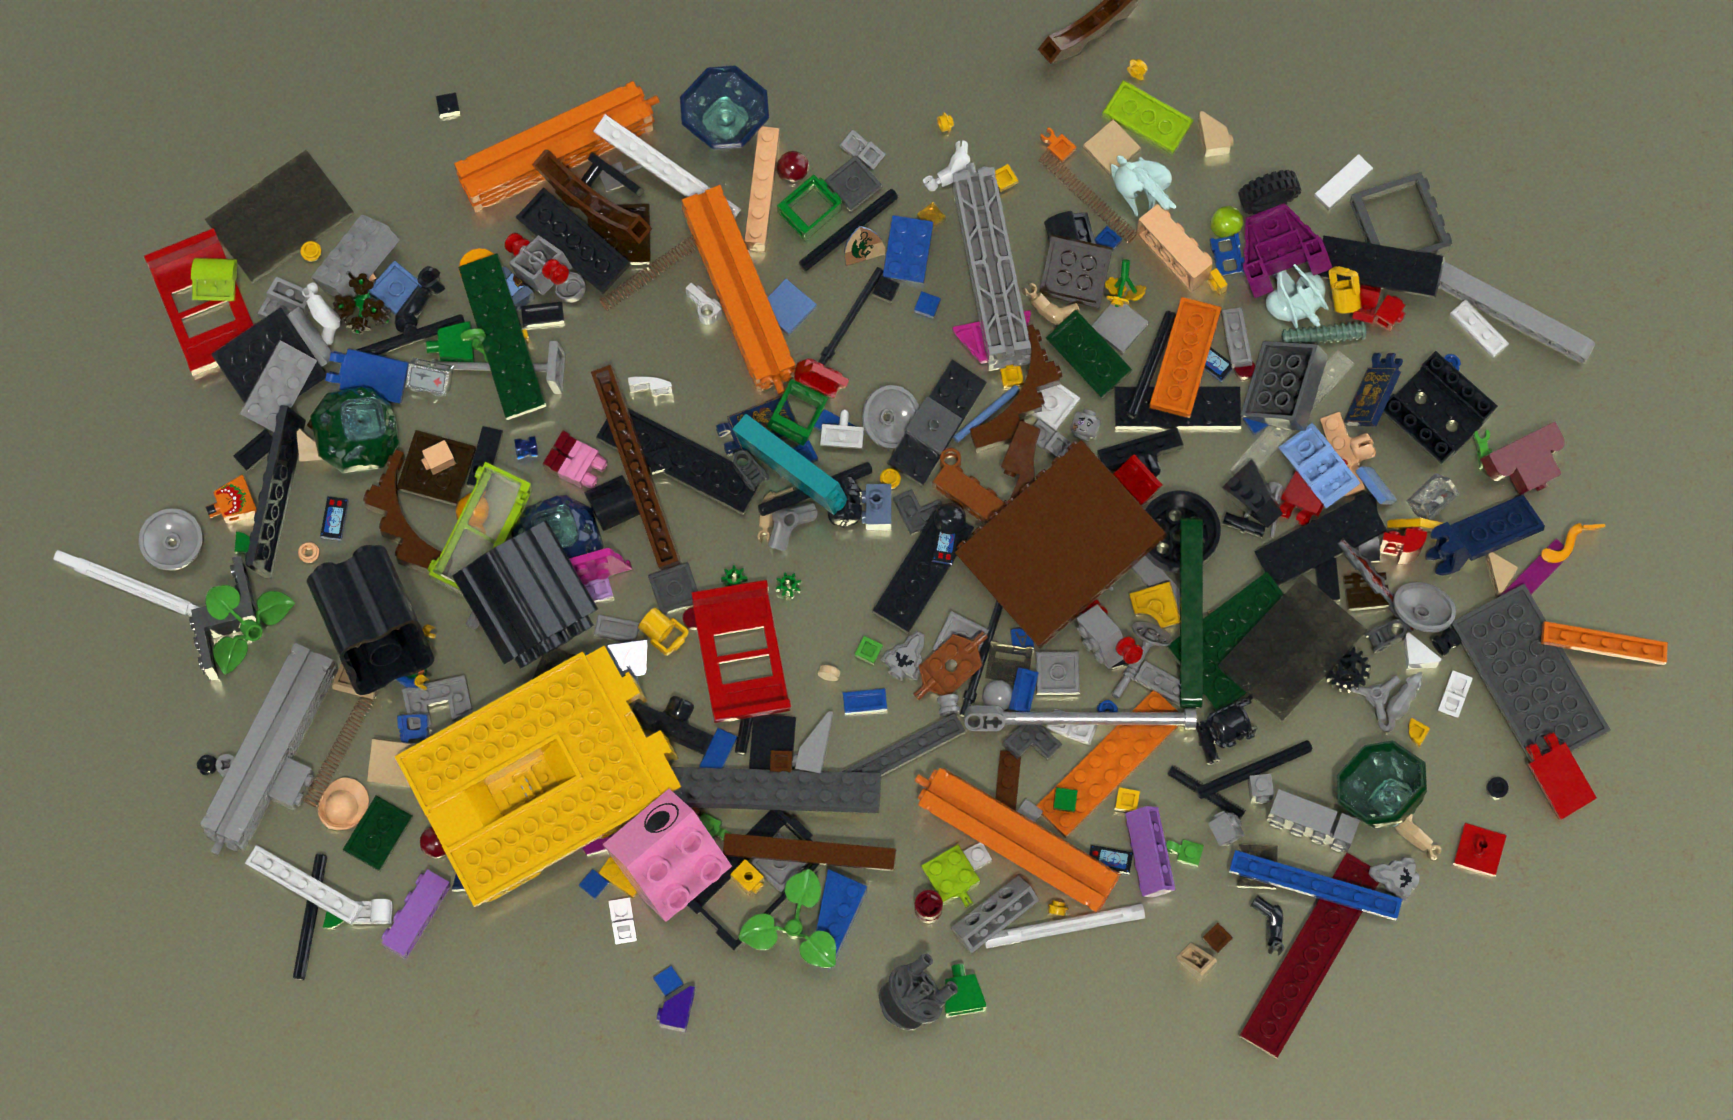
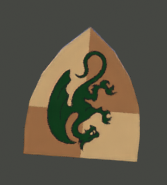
[844,226,886,266]

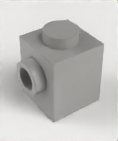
[1248,774,1274,804]
[1208,811,1245,846]

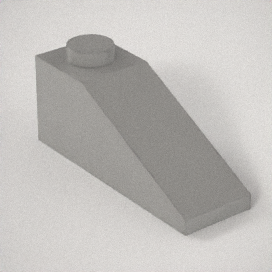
[792,711,833,773]

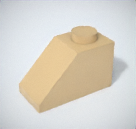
[1198,111,1233,157]

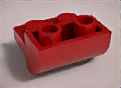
[794,358,849,399]
[1113,454,1163,507]
[1380,527,1428,564]

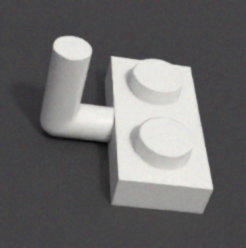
[820,410,864,449]

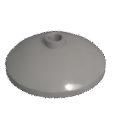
[862,385,919,448]
[139,509,203,570]
[1393,582,1456,632]

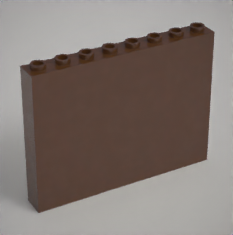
[955,440,1167,649]

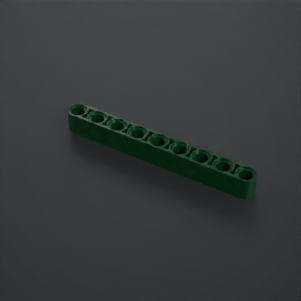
[1180,518,1203,708]

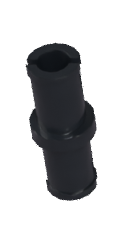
[1222,512,1266,538]
[1196,720,1220,765]

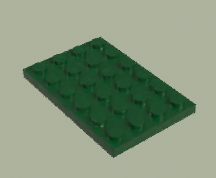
[1166,572,1319,711]

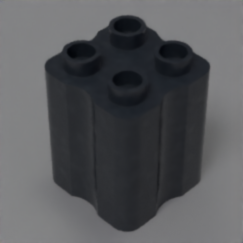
[452,520,598,669]
[307,545,434,695]

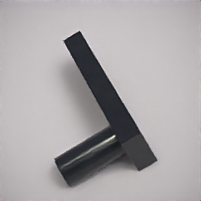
[581,153,645,197]
[467,426,503,491]

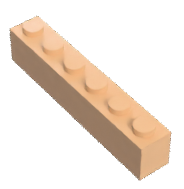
[744,126,780,252]

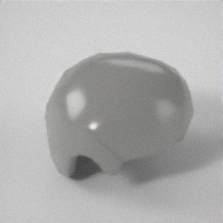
[554,272,586,303]
[982,680,1013,711]

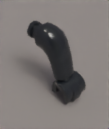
[394,266,445,338]

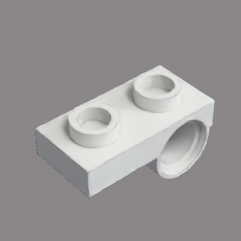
[686,282,722,325]
[353,899,393,924]

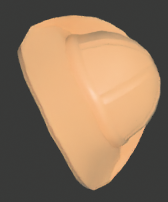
[318,777,369,830]

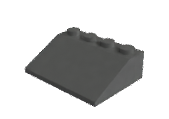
[1240,341,1328,431]

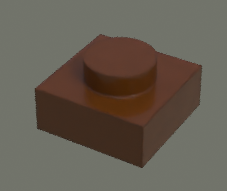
[770,750,792,772]
[1202,923,1233,954]

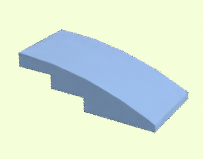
[1278,423,1361,508]

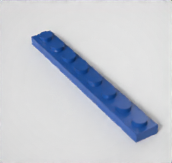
[1229,850,1403,921]

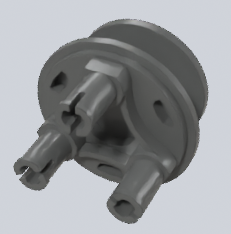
[879,954,958,1031]

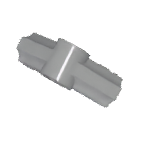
[768,502,818,551]

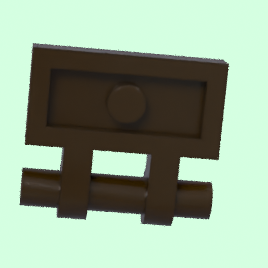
[1343,571,1390,611]

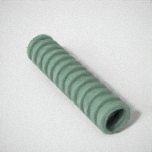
[1282,321,1366,344]

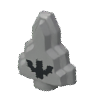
[880,631,924,681]
[1369,857,1419,901]

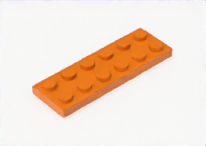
[1149,297,1222,418]

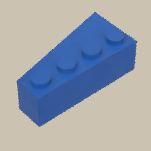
[816,869,867,969]

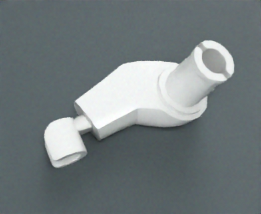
[923,140,970,191]
[302,282,341,344]

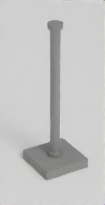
[431,341,566,394]

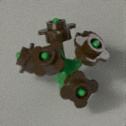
[333,273,391,334]

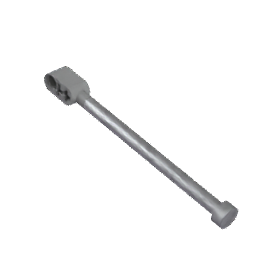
[964,705,1196,731]

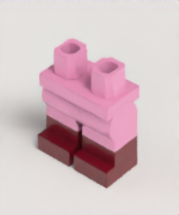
[543,431,608,489]

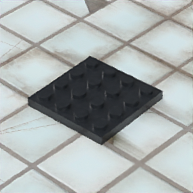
[211,307,326,404]

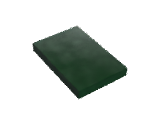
[343,795,413,872]

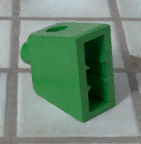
[426,321,475,362]
[945,964,987,1018]

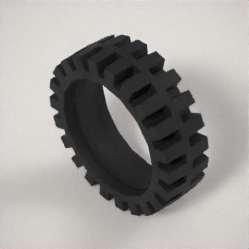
[1238,170,1302,214]

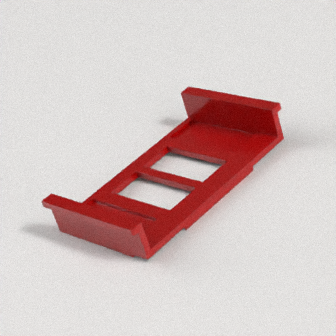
[144,228,253,376]
[691,580,791,723]

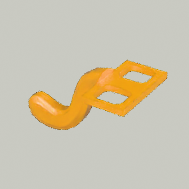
[1541,523,1605,563]

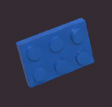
[883,215,934,284]

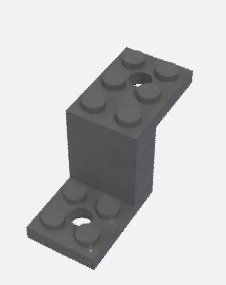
[189,556,256,680]

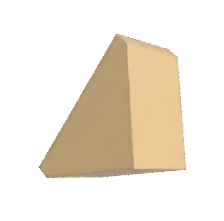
[297,429,323,462]
[1486,552,1518,598]
[1176,943,1217,982]

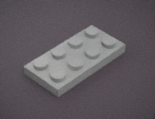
[239,340,317,432]

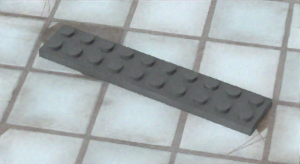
[671,767,881,813]

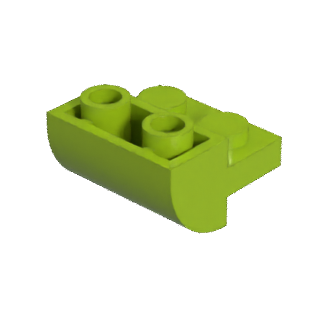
[191,258,237,301]

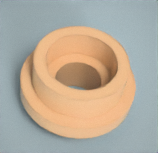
[298,542,320,563]

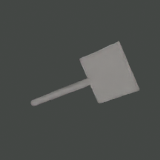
[599,155,667,192]

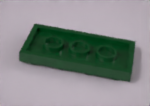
[1046,310,1133,398]

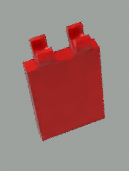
[1280,459,1348,526]
[1525,732,1597,820]

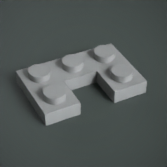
[402,675,473,730]

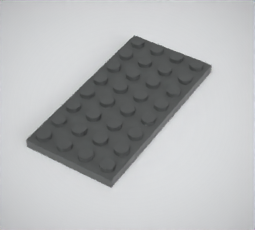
[1451,584,1610,762]

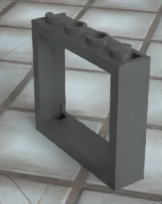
[1350,172,1452,255]

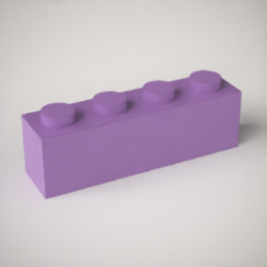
[1125,806,1176,897]
[381,869,451,960]

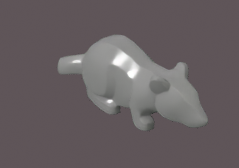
[1378,672,1423,732]

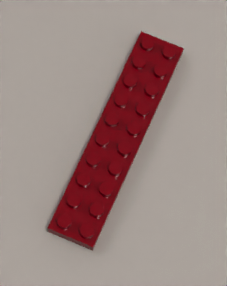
[1239,853,1379,1059]

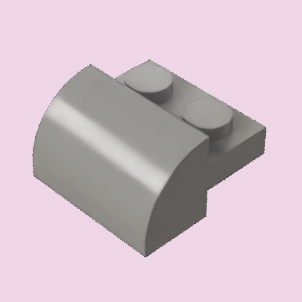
[257,277,310,319]

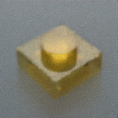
[917,202,946,229]

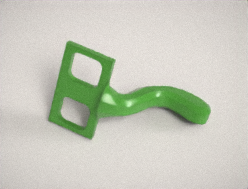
[460,328,488,362]

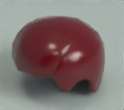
[776,151,809,183]
[420,826,446,859]

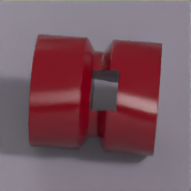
[914,890,943,924]

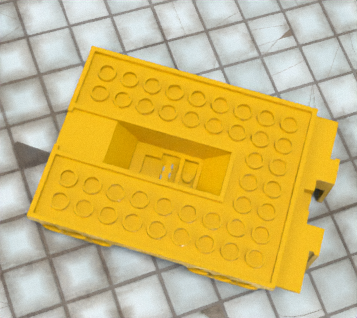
[394,646,681,907]

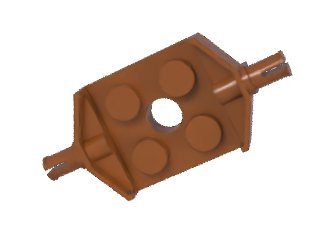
[913,631,988,700]

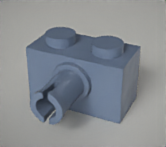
[862,484,891,530]

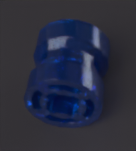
[514,436,538,460]

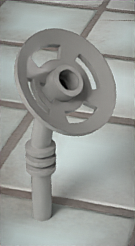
[1112,621,1172,699]

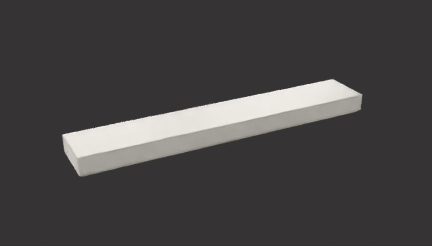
[245,845,363,925]

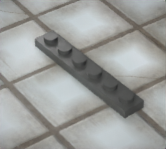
[842,713,965,777]

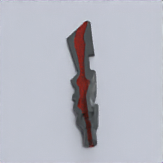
[1337,538,1414,632]

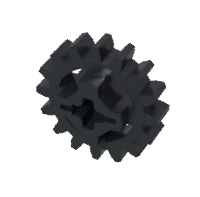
[1324,646,1371,693]

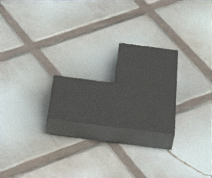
[893,489,942,536]
[1002,725,1062,760]

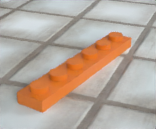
[1541,621,1668,665]

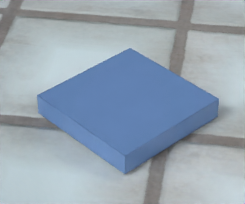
[370,260,422,315]
[767,279,817,336]
[1356,466,1397,505]

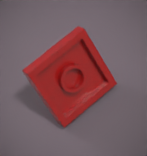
[1453,823,1507,877]

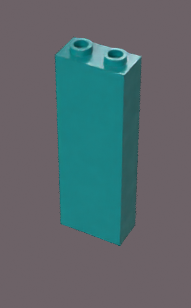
[732,414,847,515]

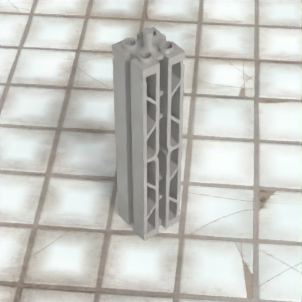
[953,163,1031,371]
[200,643,338,855]

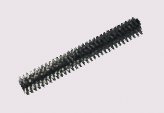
[1167,765,1246,820]

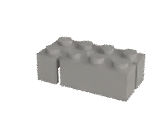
[311,214,400,298]
[1267,789,1360,852]

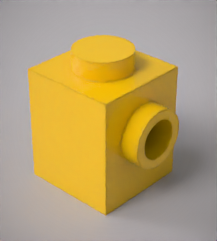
[730,859,764,896]

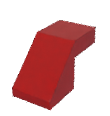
[1352,285,1381,323]

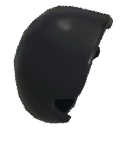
[934,503,966,534]

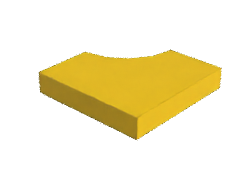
[1387,518,1444,532]
[1129,582,1180,628]

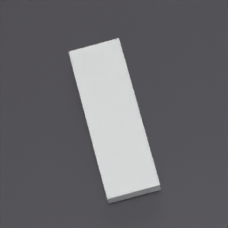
[1314,154,1373,210]
[1450,299,1509,358]

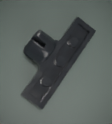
[1097,427,1184,477]
[632,696,714,755]

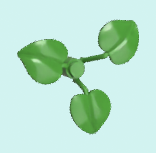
[205,585,295,675]
[739,869,836,968]

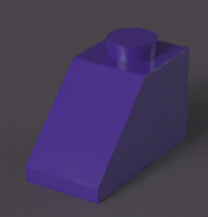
[656,986,695,1033]

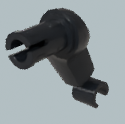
[1250,895,1284,956]

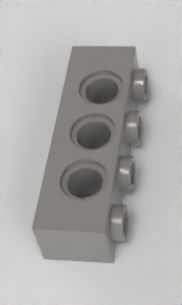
[951,875,1039,953]

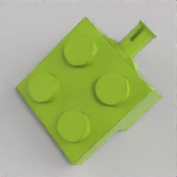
[921,845,980,908]

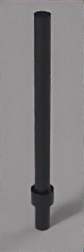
[818,267,884,365]
[960,600,1003,717]

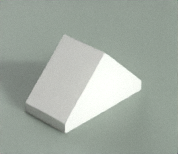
[1404,632,1442,669]

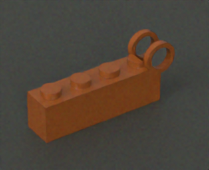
[932,448,1007,525]

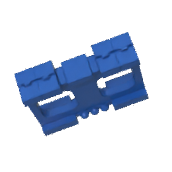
[1210,233,1245,276]
[397,713,429,743]

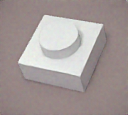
[963,842,992,871]

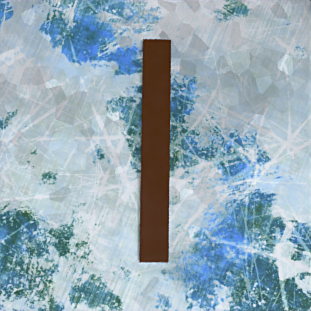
[723,833,897,871]

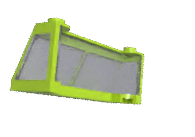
[427,462,532,597]

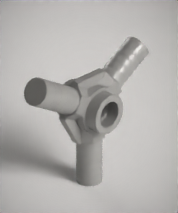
[1351,675,1401,722]

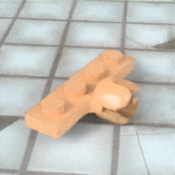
[1320,412,1376,497]

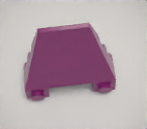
[1243,203,1332,298]

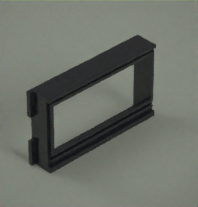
[687,810,824,952]

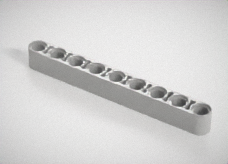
[1438,261,1595,363]

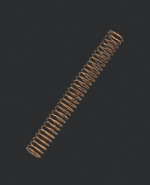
[1039,151,1138,243]
[599,235,697,311]
[303,694,377,807]

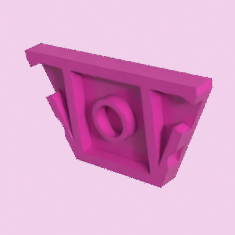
[952,310,1031,364]
[570,548,632,585]

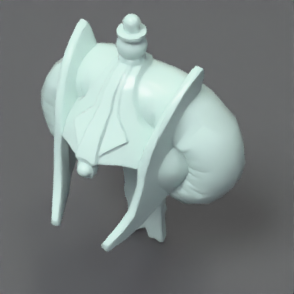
[1111,155,1176,217]
[1266,264,1329,328]

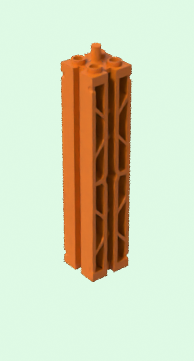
[454,81,660,213]
[682,185,795,395]
[915,768,1122,912]

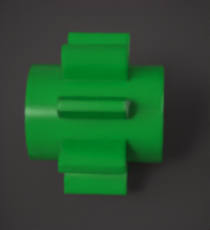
[721,565,748,587]
[776,572,801,599]

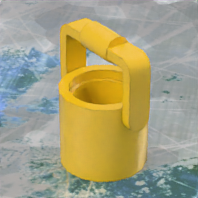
[1329,266,1361,313]
[638,608,688,656]

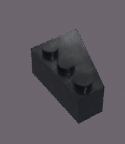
[1222,459,1283,528]

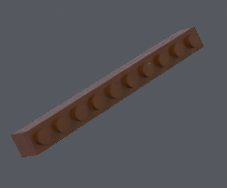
[591,365,682,570]

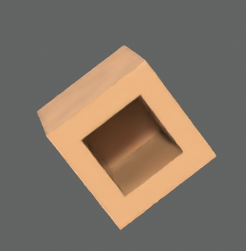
[421,440,456,475]

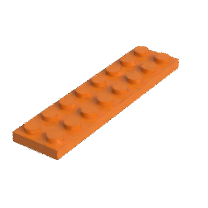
[1036,690,1179,838]

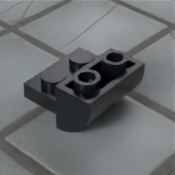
[1044,211,1096,244]
[584,475,640,531]

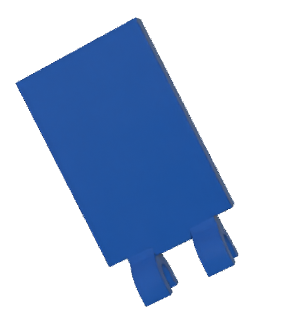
[325,348,410,404]

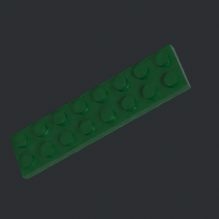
[458,253,547,420]

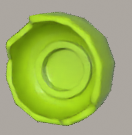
[1210,206,1244,238]

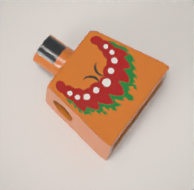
[206,475,257,523]

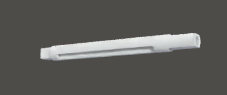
[53,550,200,616]
[985,904,1145,949]

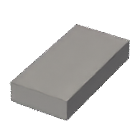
[594,614,640,642]

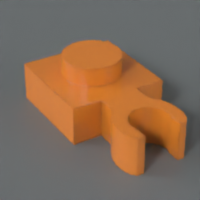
[1040,127,1077,163]

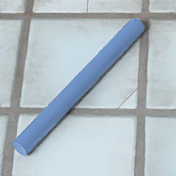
[953,385,1020,443]

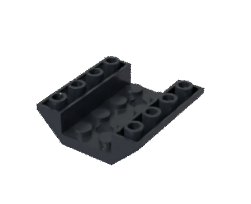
[1383,351,1498,465]

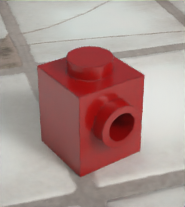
[1373,295,1406,332]

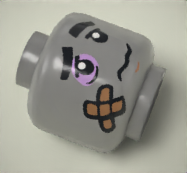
[1071,409,1101,441]

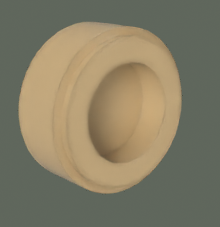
[818,665,840,681]

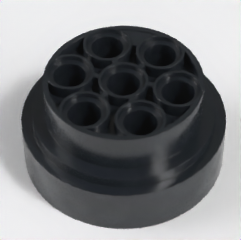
[1145,490,1221,573]

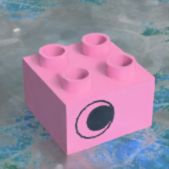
[603,789,732,922]

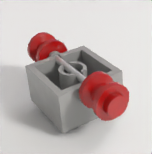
[505,233,573,295]
[1076,599,1143,669]

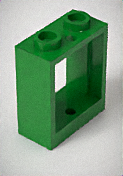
[777,174,842,241]
[767,379,828,446]

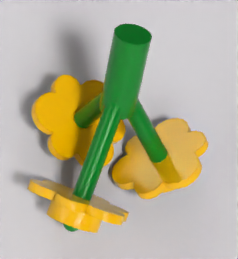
[1105,259,1147,307]

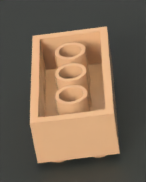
[1137,204,1213,293]

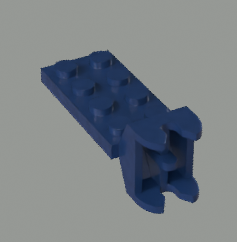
[1426,495,1545,576]

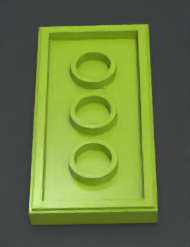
[1102,80,1194,155]

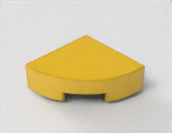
[1408,718,1430,747]

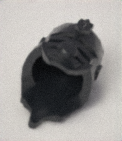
[827,477,862,528]
[1206,695,1258,748]

